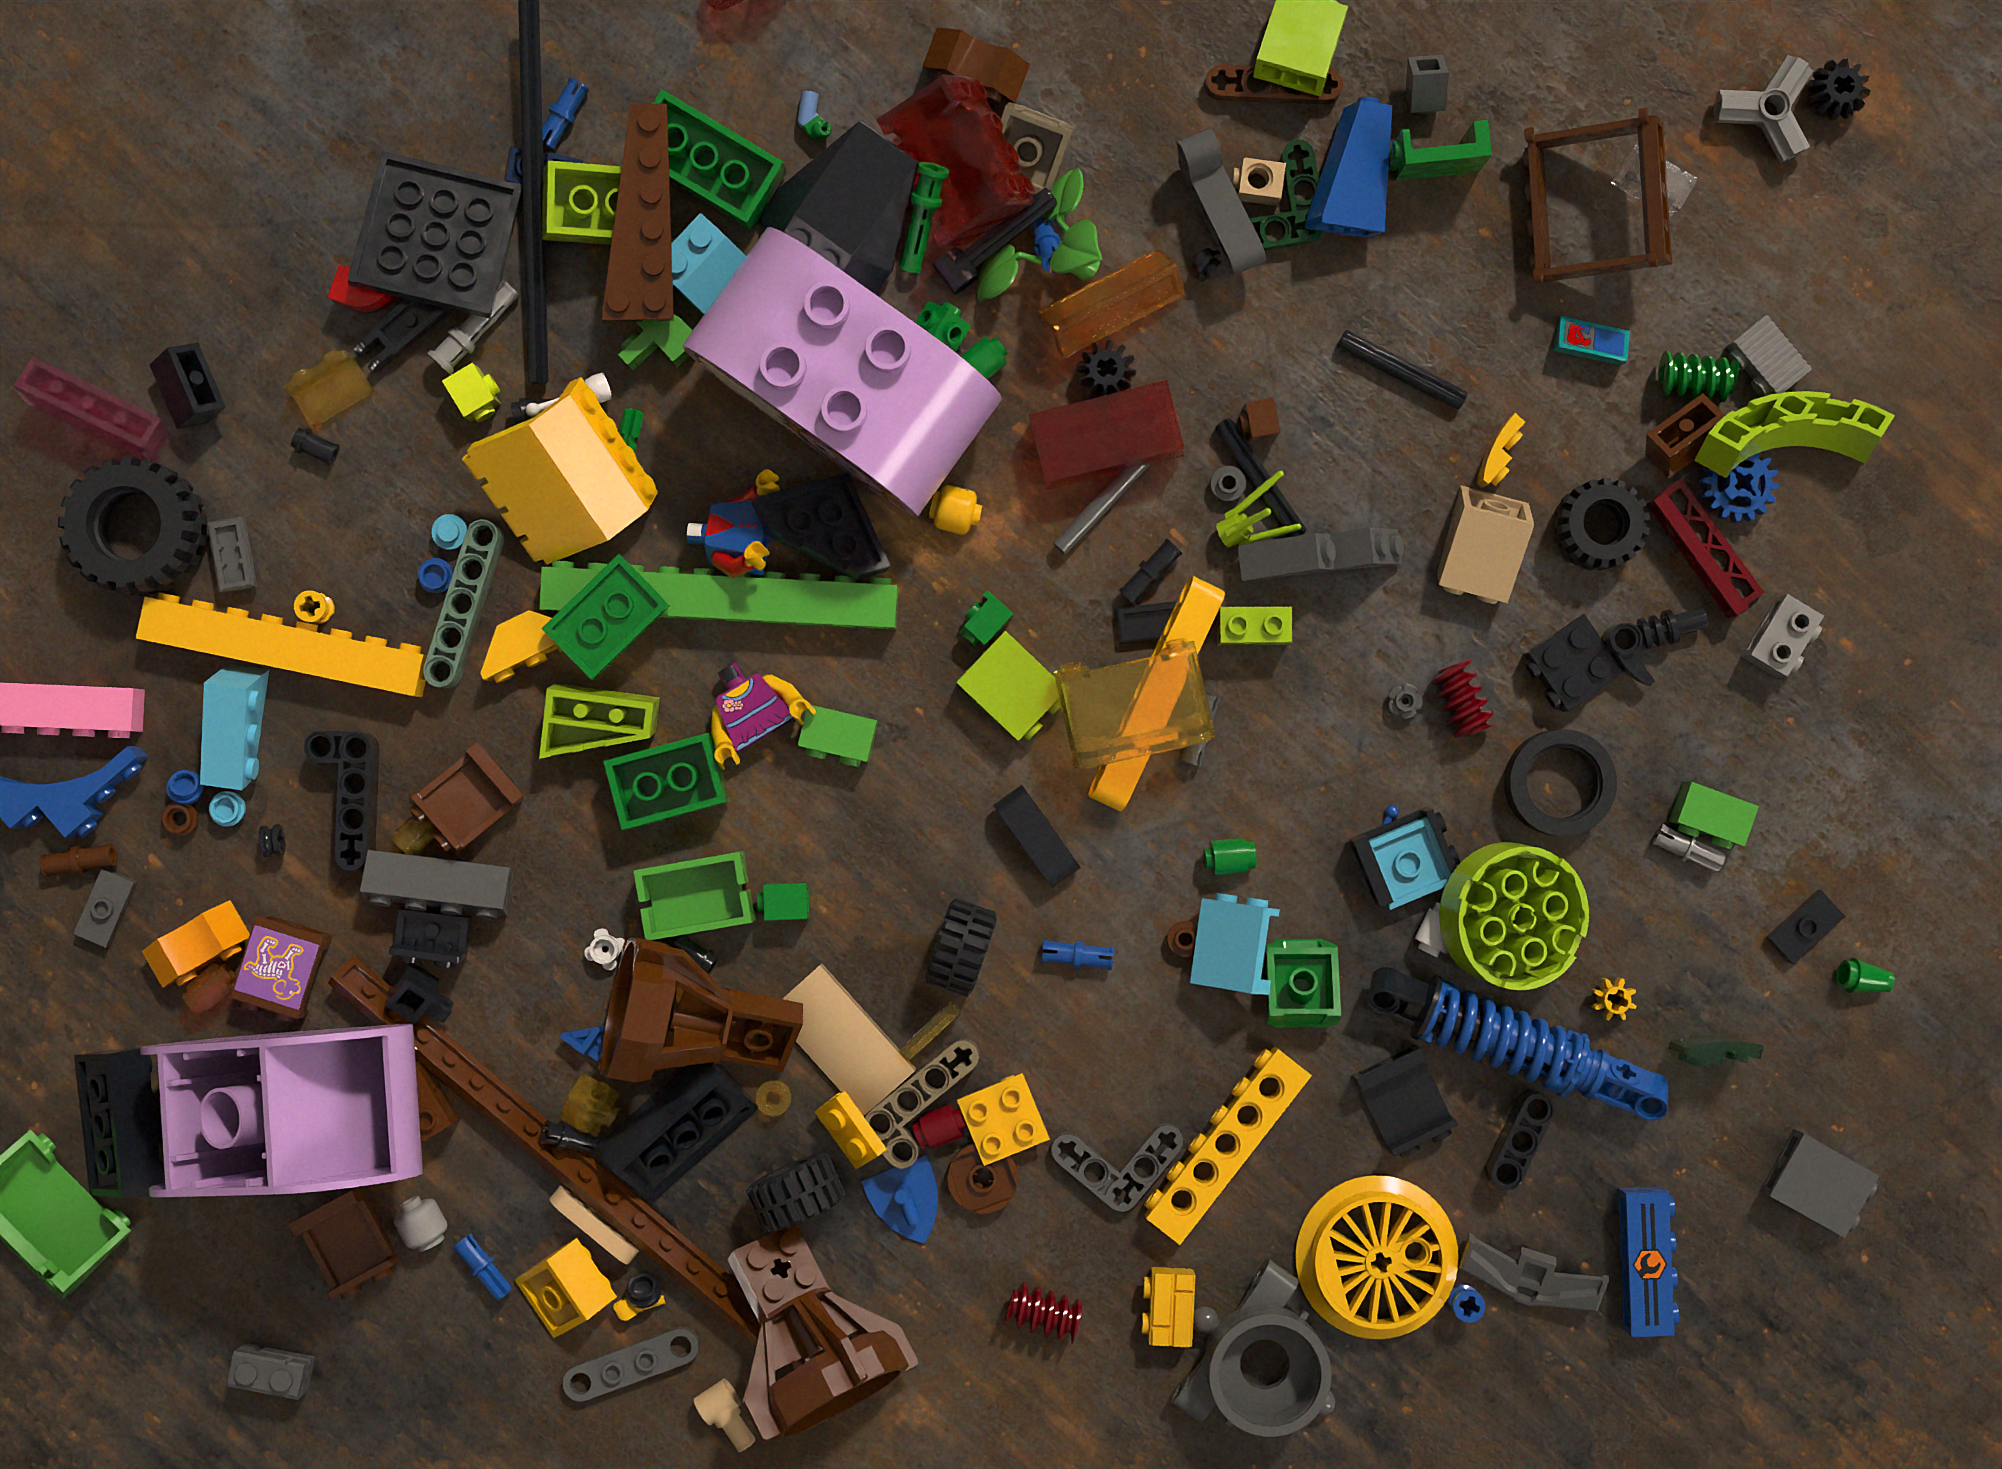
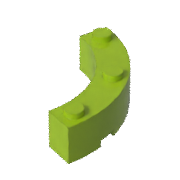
[1694,391,1895,478]

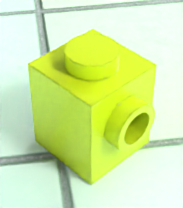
[442,363,501,422]

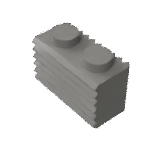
[1726,315,1812,397]

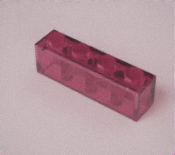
[14,356,169,461]

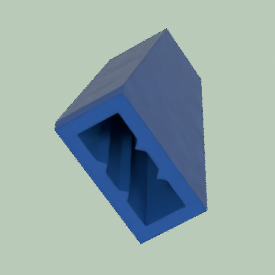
[1305,97,1392,238]

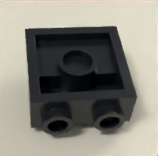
[1523,614,1624,712]

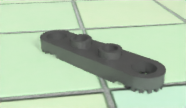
[563,1326,700,1402]

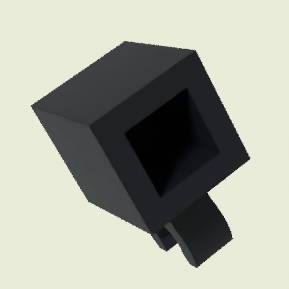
[385,963,454,1024]

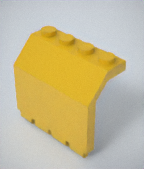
[462,377,658,564]

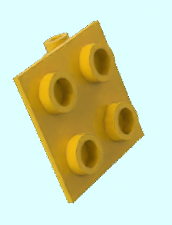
[957,1073,1050,1166]

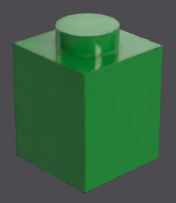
[757,882,810,921]

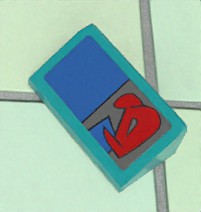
[1553,316,1630,366]

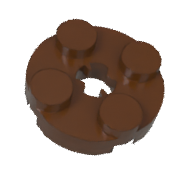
[947,1142,1019,1214]

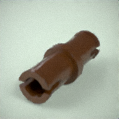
[39,843,118,877]

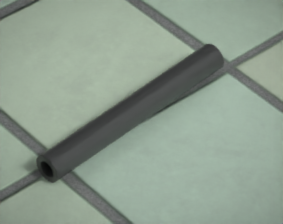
[1053,441,1161,555]

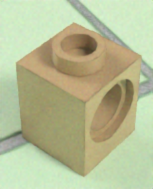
[1232,158,1286,206]

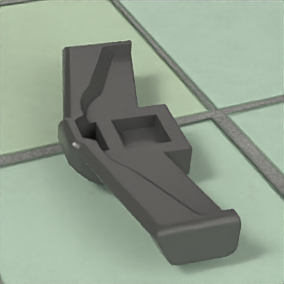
[1459,1233,1609,1312]

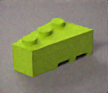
[539,683,660,759]

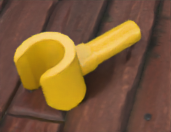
[613,1295,666,1321]

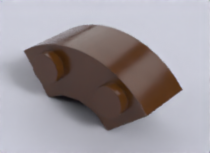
[922,27,1030,105]

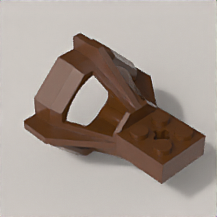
[598,937,803,1083]
[727,1224,918,1442]

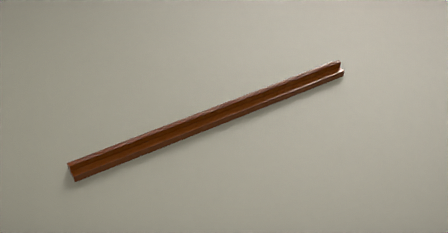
[328,956,759,1346]

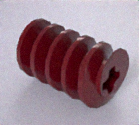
[1431,658,1498,738]
[1003,1282,1082,1345]

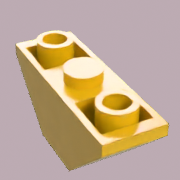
[480,610,564,684]

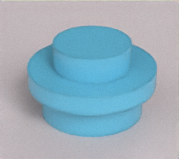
[432,514,468,550]
[209,791,246,826]

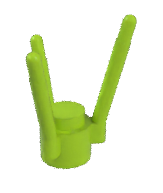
[1216,471,1301,548]

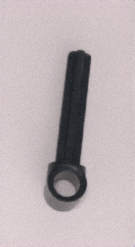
[932,188,1058,295]

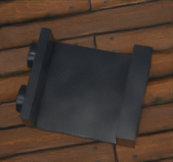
[1348,807,1460,907]
[1352,1044,1458,1158]

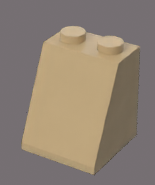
[1437,485,1534,604]

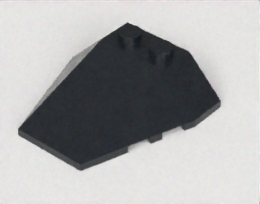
[759,120,919,295]

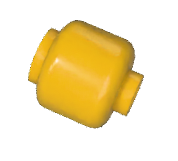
[929,485,983,535]

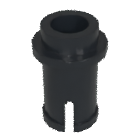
[291,427,340,466]
[672,934,718,974]

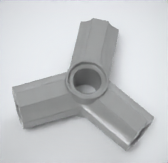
[1713,55,1813,164]

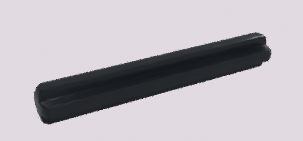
[1337,330,1468,409]
[1215,418,1306,537]

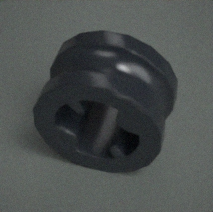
[259,824,286,857]

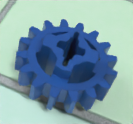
[1698,453,1780,523]

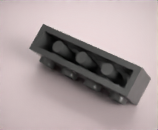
[360,850,515,920]

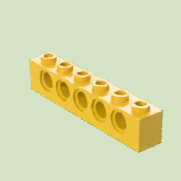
[1144,1046,1312,1245]

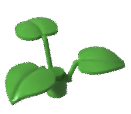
[976,168,1102,303]

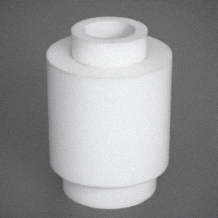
[1414,902,1448,957]

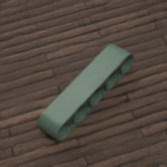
[423,519,505,688]

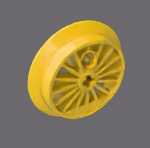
[1295,1175,1459,1339]

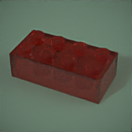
[1029,380,1184,490]

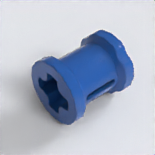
[1447,1284,1486,1323]

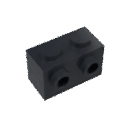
[150,342,226,429]

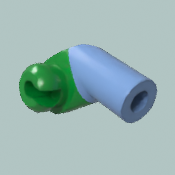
[797,91,831,142]

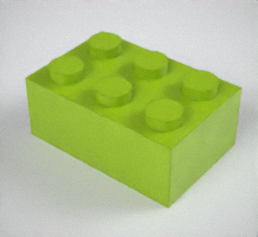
[542,161,622,245]

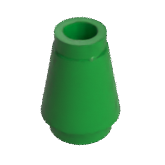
[1836,958,1895,993]

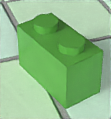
[798,705,878,767]
[1668,782,1759,850]

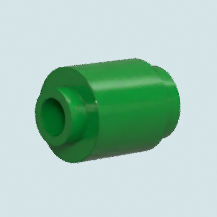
[960,336,1008,380]
[1203,838,1257,876]

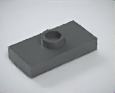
[207,516,257,593]
[73,868,138,948]

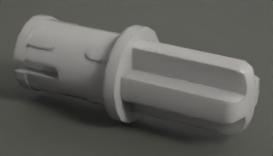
[1652,824,1725,872]

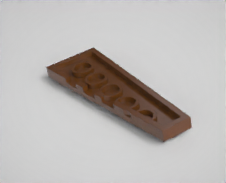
[602,104,674,323]

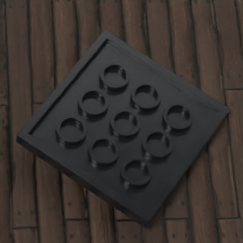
[348,151,523,319]

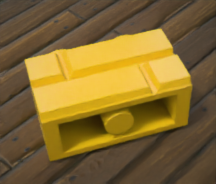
[1141,1267,1195,1347]

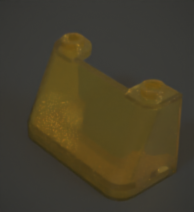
[1053,638,1216,769]

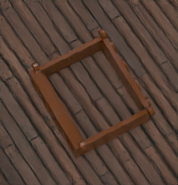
[1523,108,1672,284]

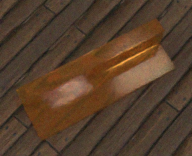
[1038,250,1185,358]

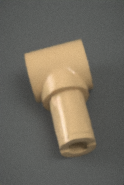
[694,1378,756,1452]

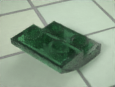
[1668,1035,1764,1068]

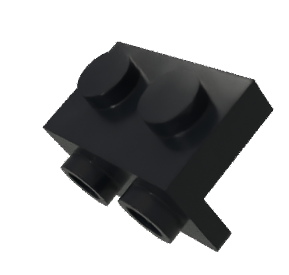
[389,907,472,968]

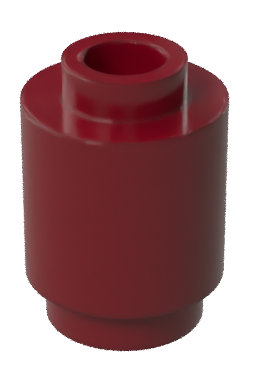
[912,1103,968,1149]

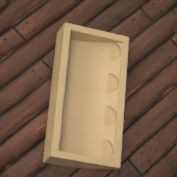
[783,963,916,1116]

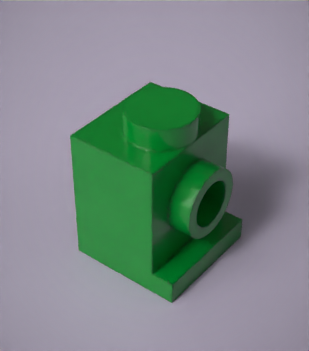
[959,590,1014,647]

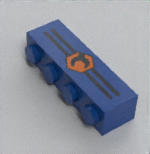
[1618,1186,1679,1337]

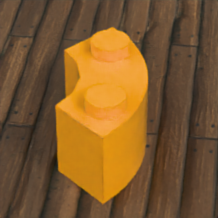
[142,900,250,988]

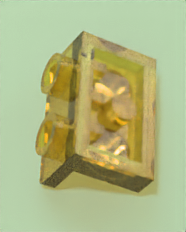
[284,350,374,427]

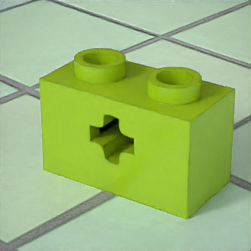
[1217,607,1292,645]

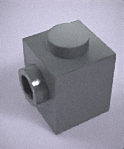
[1405,55,1449,114]

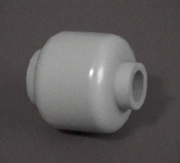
[394,1196,447,1252]

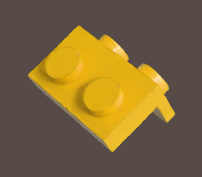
[814,1091,887,1169]

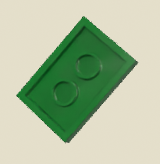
[541,554,670,681]

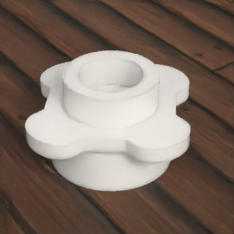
[584,928,625,970]

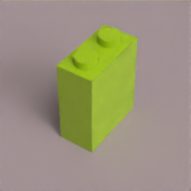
[1253,0,1348,97]
[956,631,1067,741]

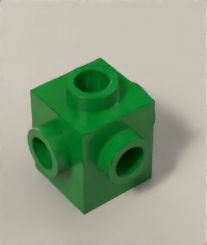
[915,301,971,353]

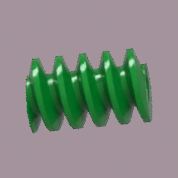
[1658,351,1739,403]

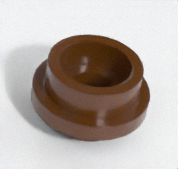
[161,802,198,836]
[1167,921,1198,957]

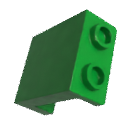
[1389,120,1492,181]

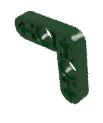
[1249,139,1324,251]

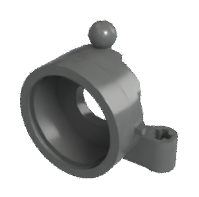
[1170,1259,1336,1437]

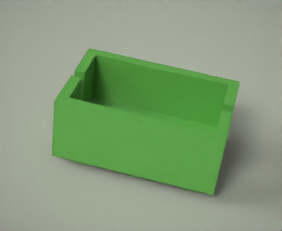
[633,851,756,940]

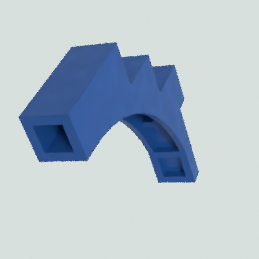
[0,746,148,838]

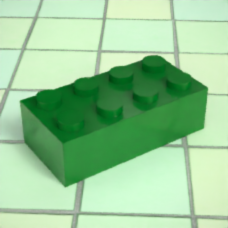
[652,89,787,232]

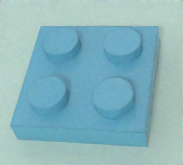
[1369,817,1451,910]

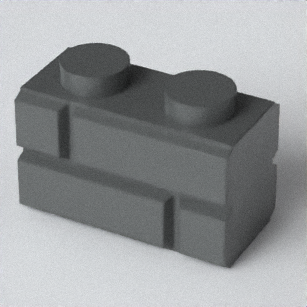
[227,1343,315,1400]

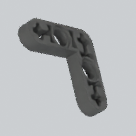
[1051,1123,1183,1212]

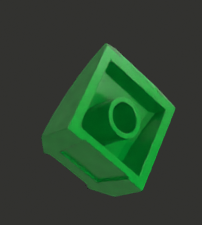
[1266,939,1341,1028]

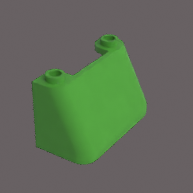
[0,1130,131,1300]

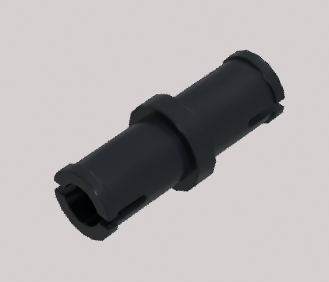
[1119,538,1183,605]

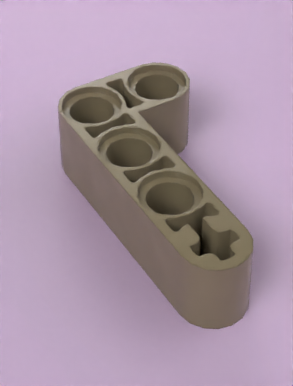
[865,1039,980,1169]

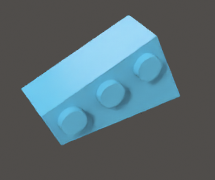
[200,664,269,790]

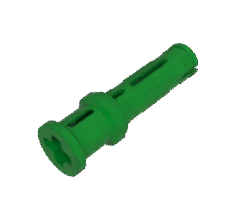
[899,162,949,273]

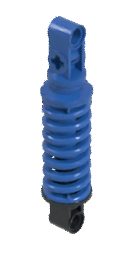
[1367,967,1669,1121]

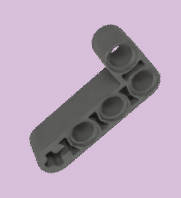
[1176,128,1266,275]

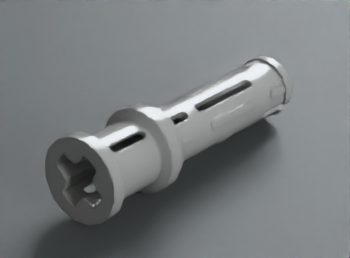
[427,280,520,375]

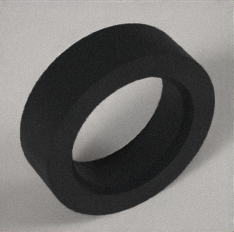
[1504,729,1617,836]

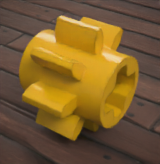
[1591,977,1637,1021]

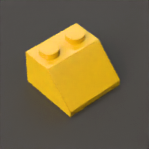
[514,1238,617,1338]

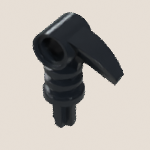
[1602,608,1709,686]

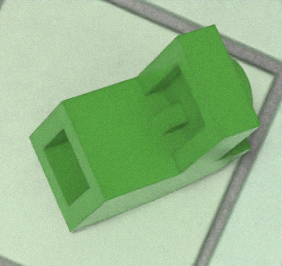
[618,315,692,370]

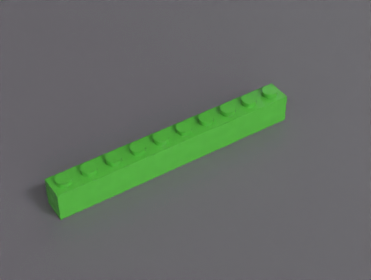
[539,561,899,630]

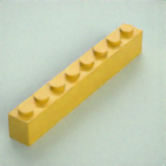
[136,592,427,697]

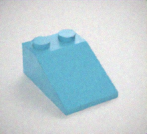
[672,213,746,315]

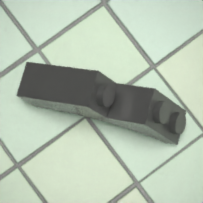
[1238,527,1404,581]

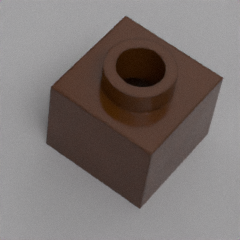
[1238,398,1280,442]

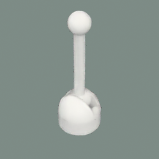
[526,373,611,417]

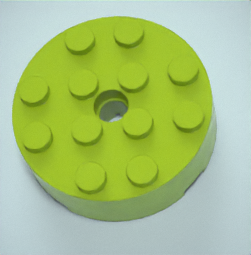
[1439,842,1589,990]

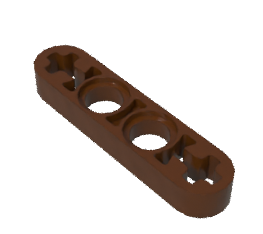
[1205,64,1343,105]

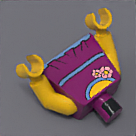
[711,662,816,770]

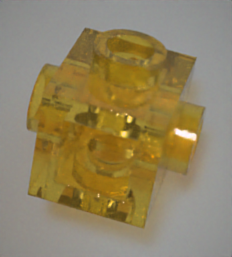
[559,1073,620,1138]

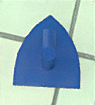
[861,1154,938,1244]

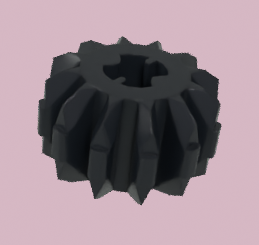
[1807,58,1871,121]
[1076,340,1137,401]

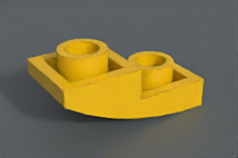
[1477,413,1525,488]

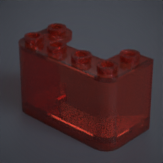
[877,75,1035,247]

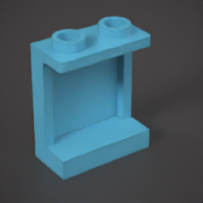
[1190,893,1280,995]

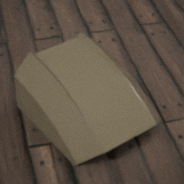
[982,102,1075,202]

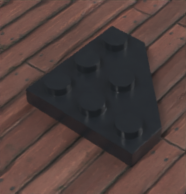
[752,473,891,580]

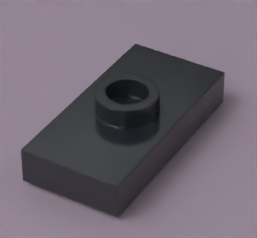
[1766,890,1846,964]

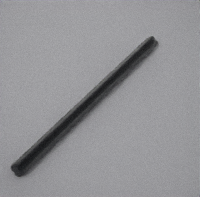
[518,0,549,385]

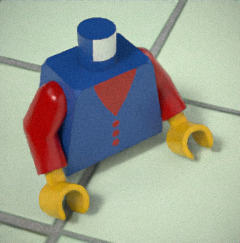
[687,469,780,578]

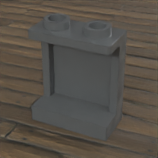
[1759,1129,1879,1238]

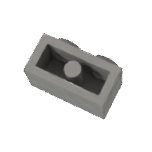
[1741,594,1824,678]

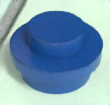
[418,558,454,594]
[167,770,204,805]

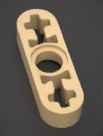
[549,1184,640,1264]

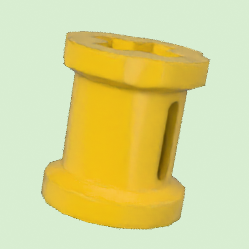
[294,591,335,624]

